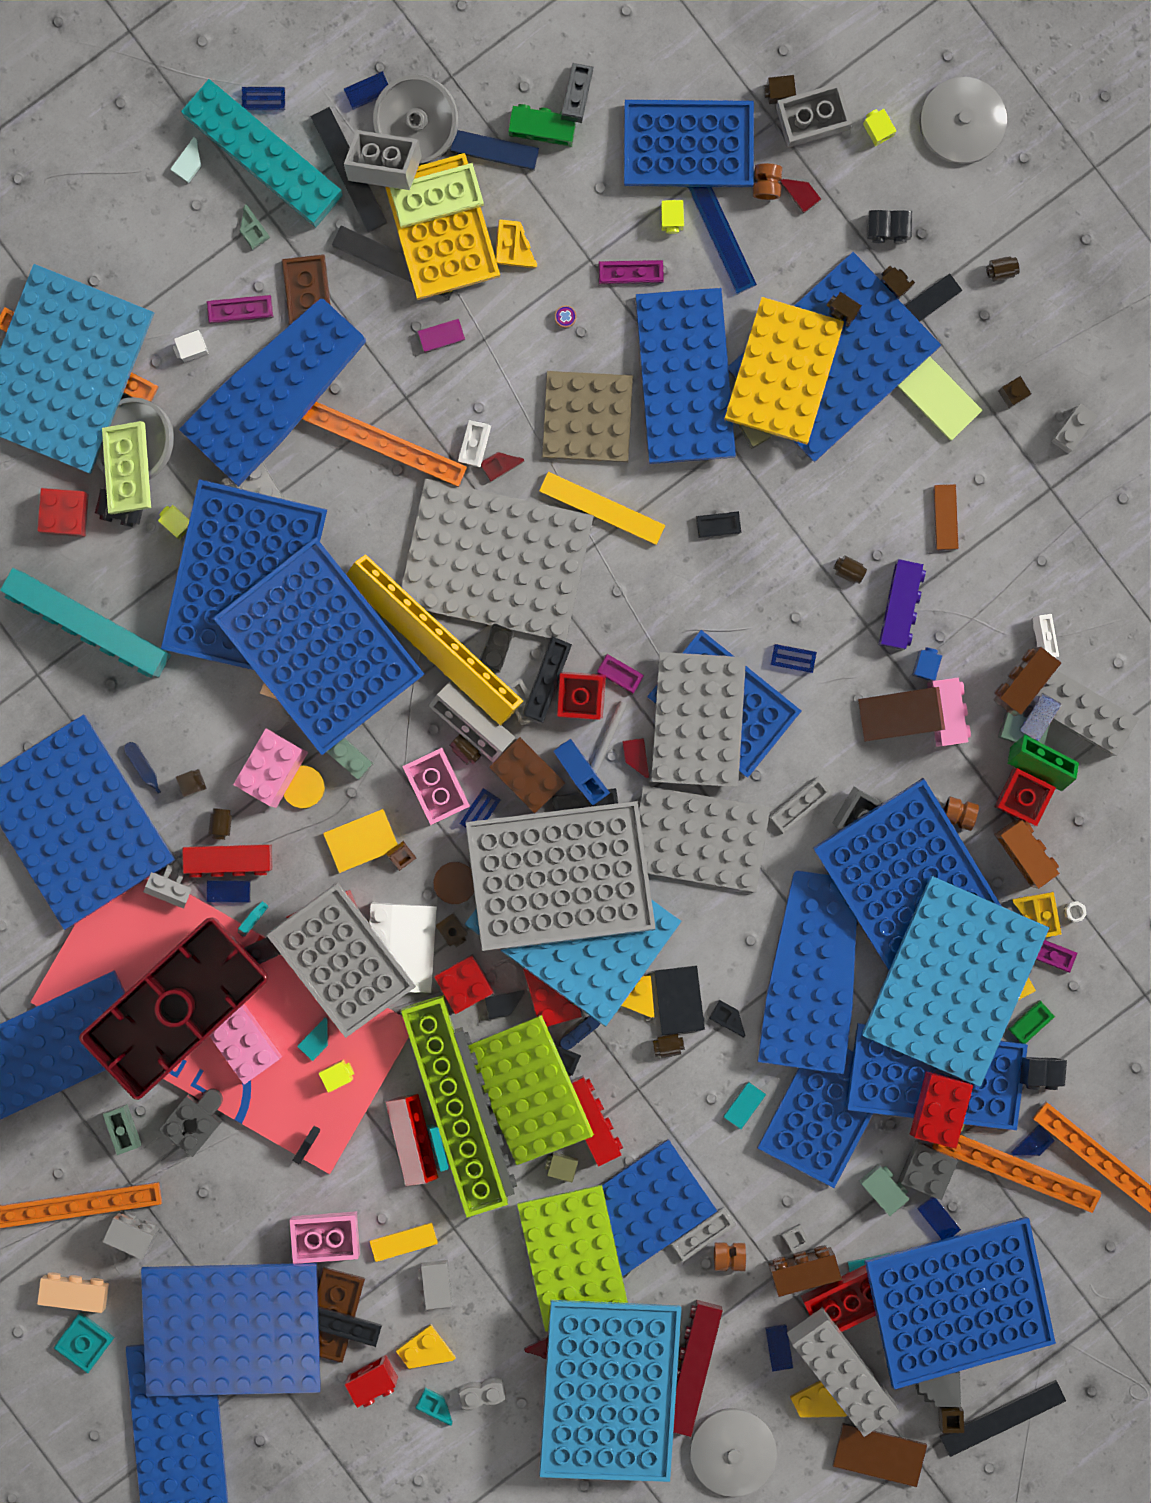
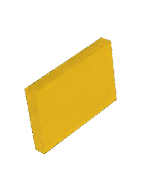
[323,809,398,873]

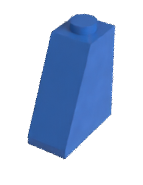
[553,739,610,805]

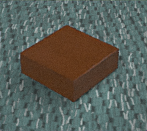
[386,841,417,871]

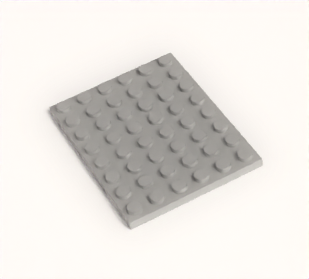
[401,479,594,642]
[466,801,656,952]

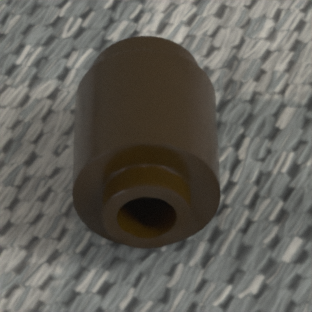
[986,256,1020,282]
[833,555,867,584]
[449,734,482,765]
[208,808,232,840]
[652,1033,685,1058]

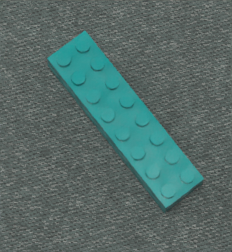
[181,79,343,228]
[0,568,172,678]

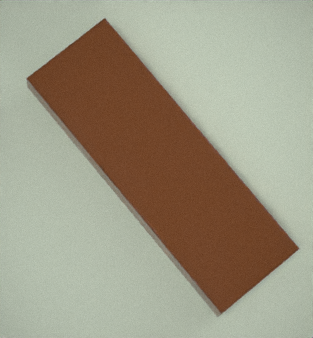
[934,484,959,550]

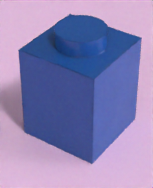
[912,647,942,681]

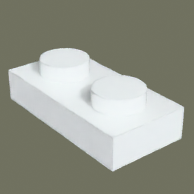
[458,420,491,467]
[1032,614,1059,657]

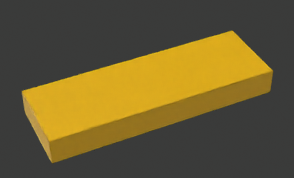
[370,1222,438,1262]

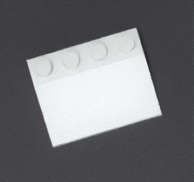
[369,902,437,993]

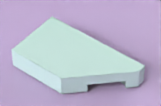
[171,137,201,183]

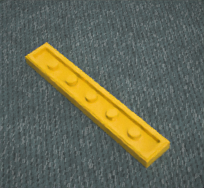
[539,472,665,545]

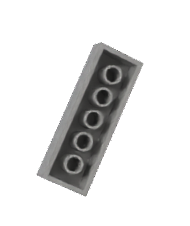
[1006,653,1139,756]
[787,1308,899,1437]

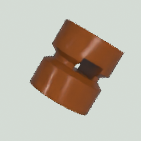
[753,163,782,200]
[944,796,979,831]
[714,1242,746,1271]

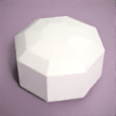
[1064,901,1086,922]

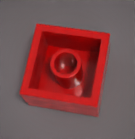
[38,488,89,537]
[557,672,606,720]
[994,768,1056,826]
[434,954,494,1015]
[345,1355,398,1408]

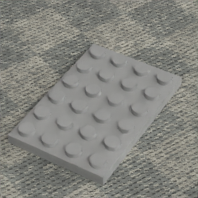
[651,652,746,787]
[639,785,771,892]
[267,882,416,1038]

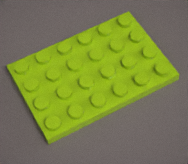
[468,1015,594,1165]
[517,1184,628,1332]

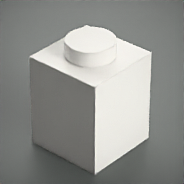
[173,330,209,362]

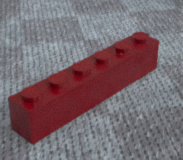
[673,1300,723,1437]

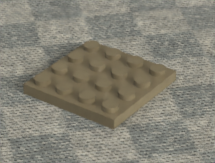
[542,371,633,462]

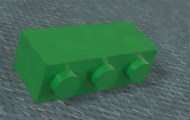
[509,104,576,147]
[1007,734,1079,791]

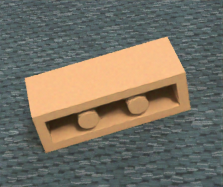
[37,1272,109,1313]

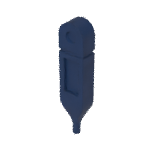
[124,742,161,794]
[560,1016,601,1050]

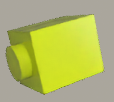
[863,109,897,147]
[661,200,684,234]
[158,505,189,540]
[319,1060,354,1093]

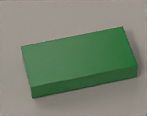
[1008,1000,1055,1044]

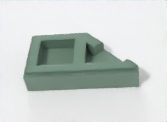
[240,204,270,250]

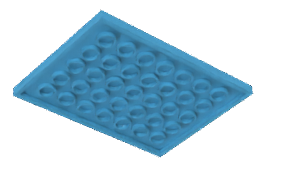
[0,264,154,474]
[861,876,1049,1087]
[465,899,682,1027]
[539,1300,681,1482]

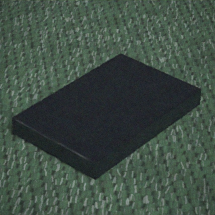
[654,965,705,1035]

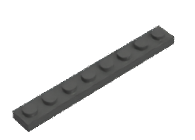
[454,1027,517,1197]

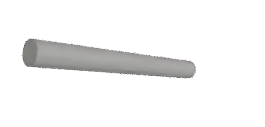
[591,701,627,774]

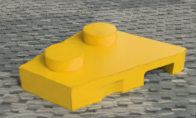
[495,220,537,268]
[1012,892,1062,937]
[621,975,654,1018]
[396,1324,456,1369]
[790,1381,847,1417]

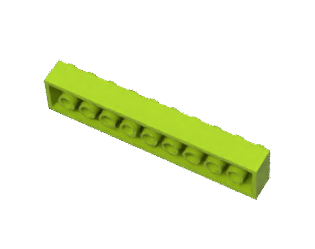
[401,995,508,1218]

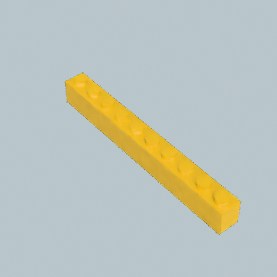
[346,554,523,726]

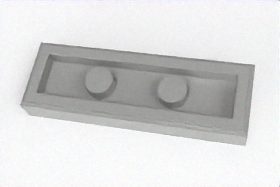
[769,776,832,834]
[671,1207,736,1262]

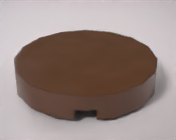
[433,862,474,904]

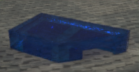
[1011,1125,1055,1156]

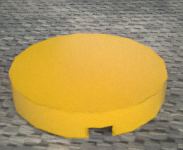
[283,765,325,808]

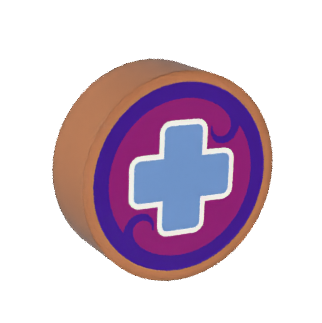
[555,306,576,328]

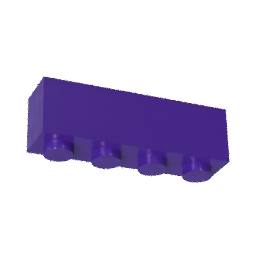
[878,559,926,650]

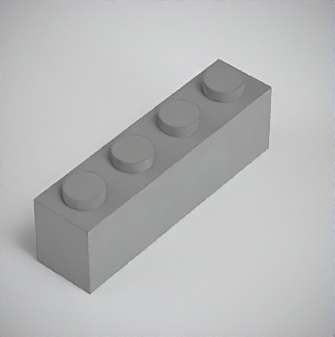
[429,681,515,763]

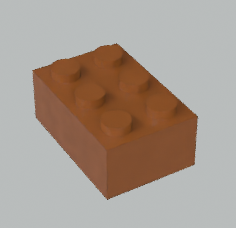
[994,820,1060,889]

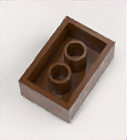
[993,647,1061,716]
[489,737,565,813]
[768,1245,842,1297]

